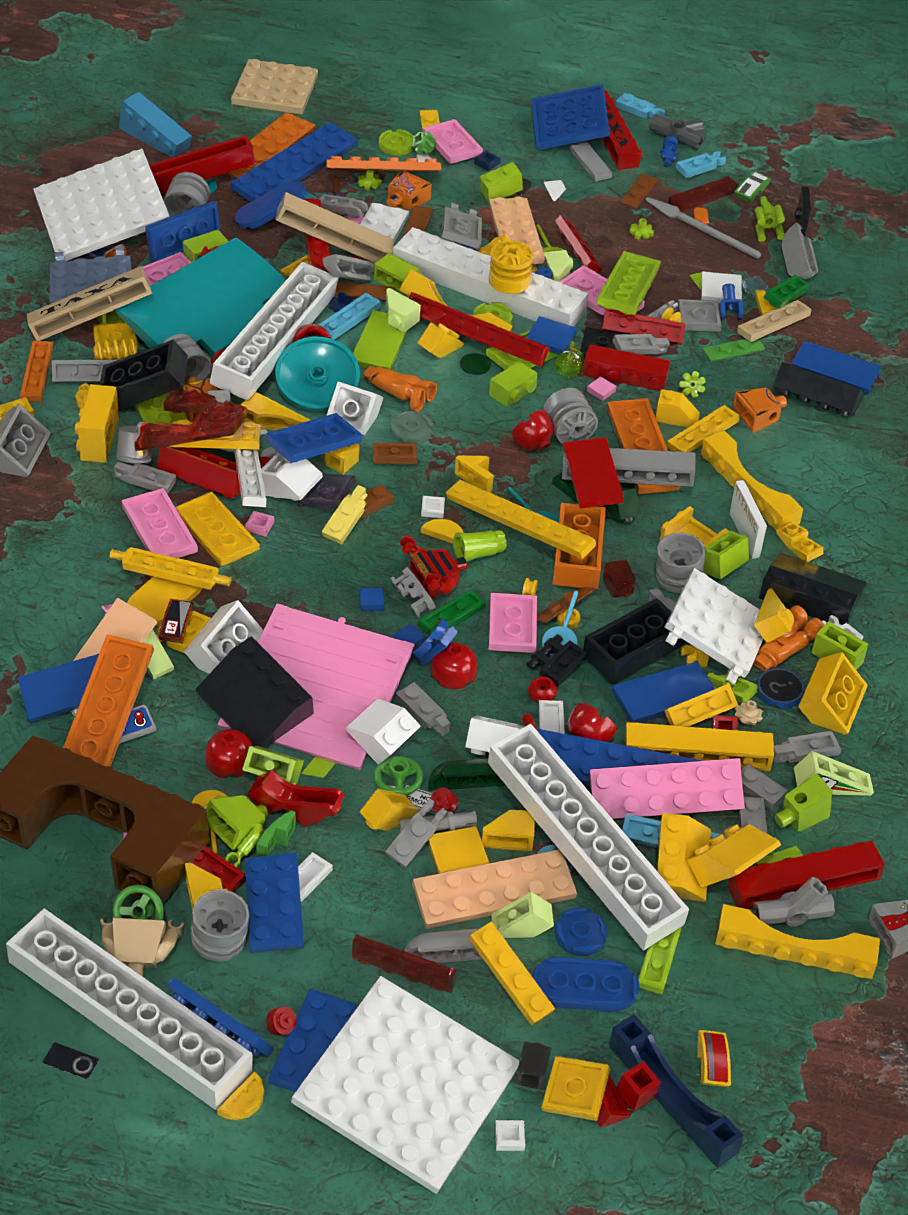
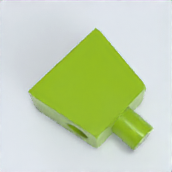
[774,774,832,832]

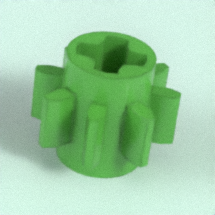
[412,130,436,155]

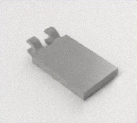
[441,202,482,249]

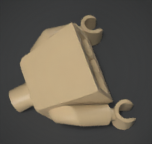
[100,917,184,977]

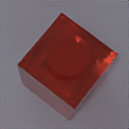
[603,559,636,598]

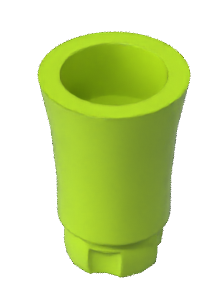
[453,530,507,562]

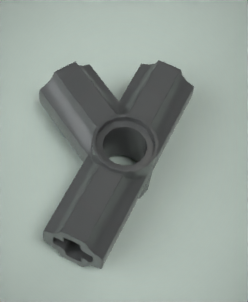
[649,114,705,150]

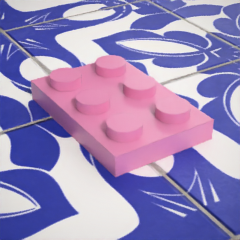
[423,119,483,164]
[489,593,537,653]

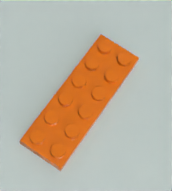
[229,112,316,177]
[326,156,441,172]
[606,398,681,494]
[63,634,154,767]

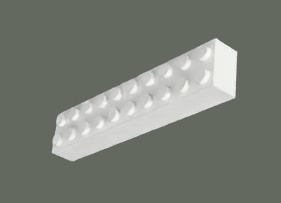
[393,227,588,327]
[210,262,339,400]
[488,724,689,950]
[6,908,253,1110]

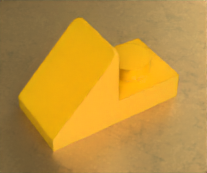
[455,455,494,492]

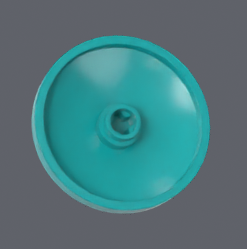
[275,336,360,413]

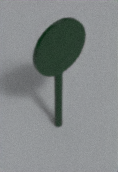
[460,353,491,375]

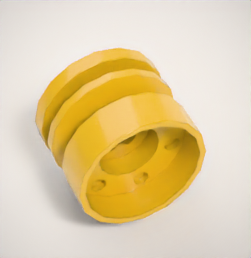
[489,240,533,294]

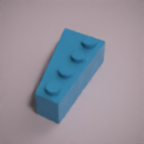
[119,92,192,158]

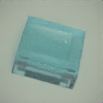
[741,275,769,297]

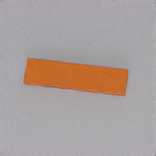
[20,341,54,402]

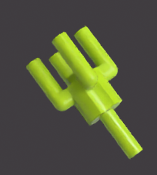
[755,196,785,242]

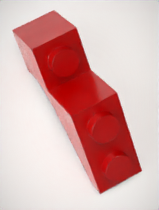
[247,770,345,827]

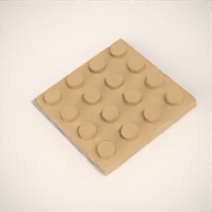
[231,59,318,115]

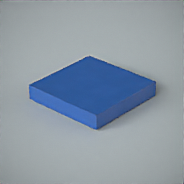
[526,316,577,356]

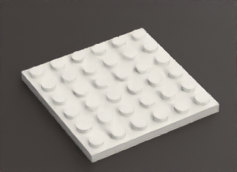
[34,149,170,261]
[291,976,521,1194]

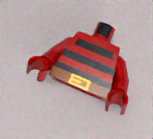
[400,535,467,598]

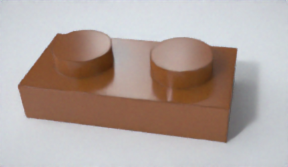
[373,443,417,464]
[359,484,394,519]

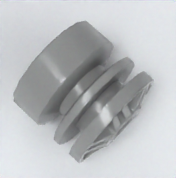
[163,172,210,217]
[163,334,212,390]
[543,388,598,444]
[656,533,705,594]
[190,889,249,962]

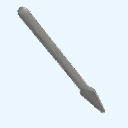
[646,197,761,259]

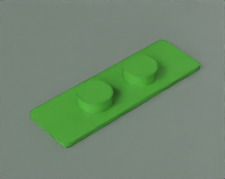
[703,339,765,361]

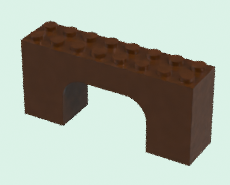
[0,735,210,906]

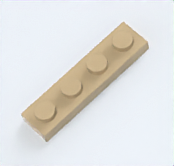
[737,300,811,342]

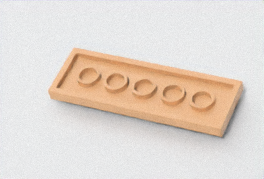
[489,197,545,264]
[412,850,577,929]

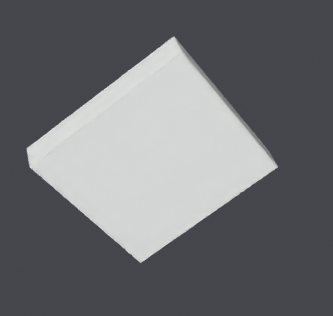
[701,271,742,303]

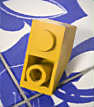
[417,322,464,358]

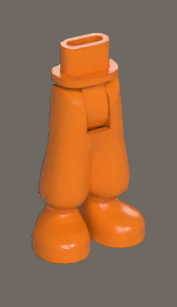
[363,366,437,413]
[753,605,824,672]

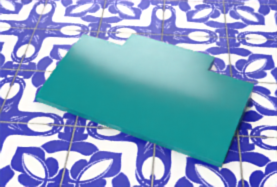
[114,237,286,357]

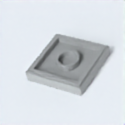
[678,299,721,332]

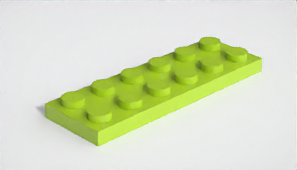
[596,251,661,315]

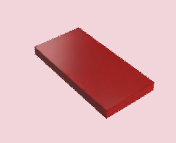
[563,437,624,508]

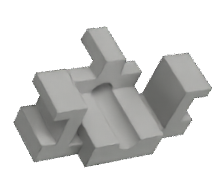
[391,567,436,618]

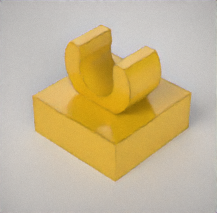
[681,644,709,668]

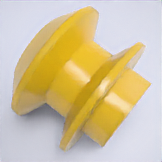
[661,307,682,323]

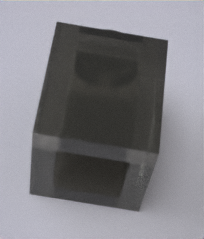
[515,1041,552,1091]

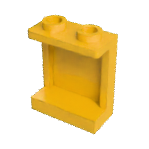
[660,506,729,547]

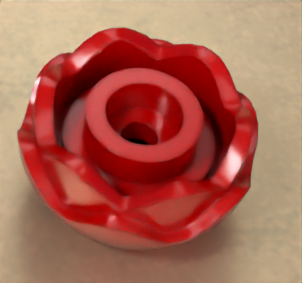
[527,677,557,703]

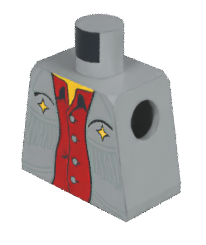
[868,900,908,959]

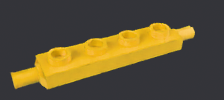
[110,547,232,590]

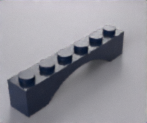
[609,1014,744,1168]

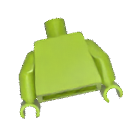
[203,795,268,870]

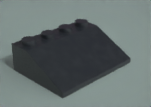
[759,553,867,625]
[196,636,314,748]

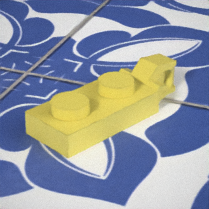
[322,485,367,545]

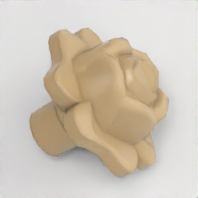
[735,700,762,725]

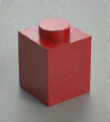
[616,1061,661,1112]

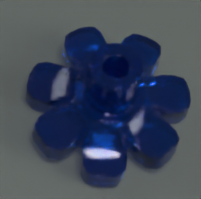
[329,292,353,313]

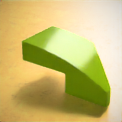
[707,670,758,703]

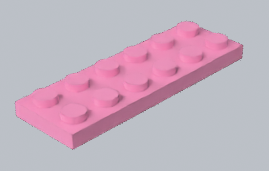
[589,758,745,819]

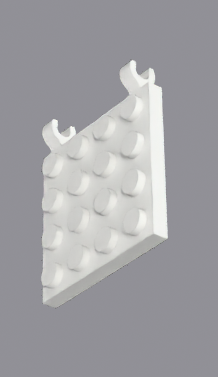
[665,568,763,684]

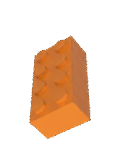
[552,502,606,590]

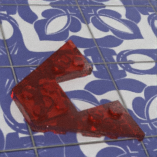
[134,388,247,451]

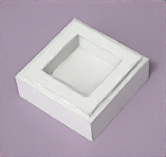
[421,496,445,518]
[495,1120,525,1151]

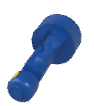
[660,136,678,167]

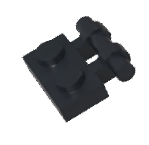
[527,634,588,687]

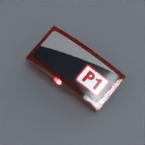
[158,598,194,644]

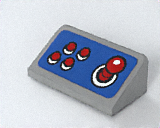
[119,704,157,744]

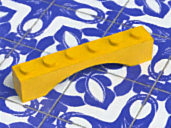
[399,269,513,331]
[240,392,359,475]
[701,430,803,530]
[715,904,880,979]

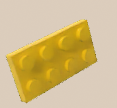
[170,420,261,450]

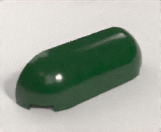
[428,758,506,791]

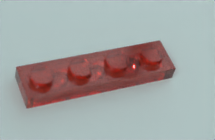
[668,176,739,212]
[352,934,456,993]

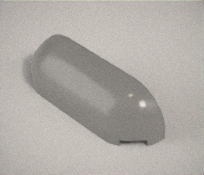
[782,222,818,280]
[322,254,374,281]
[402,928,483,966]

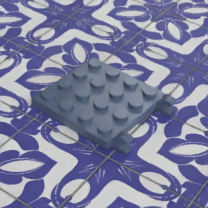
[50,246,132,304]

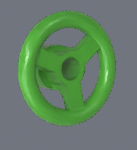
[374,756,424,795]
[113,885,164,920]

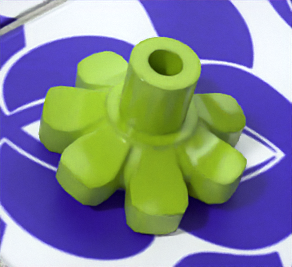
[358,169,382,191]
[629,218,654,240]
[679,371,706,398]

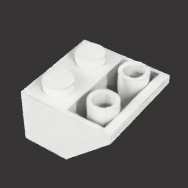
[261,452,323,501]

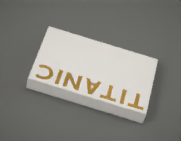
[730,480,767,559]

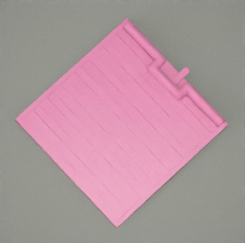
[218,603,415,770]

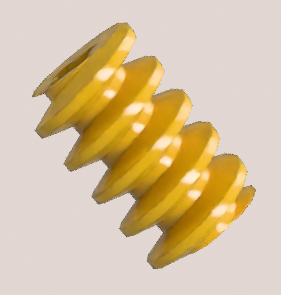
[94,338,137,360]

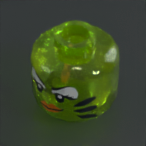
[555,347,585,378]

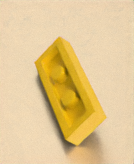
[664,684,738,727]

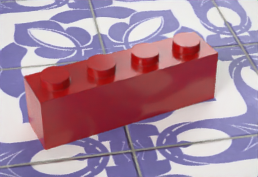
[583,344,671,391]
[157,441,241,498]

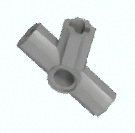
[753,877,835,927]

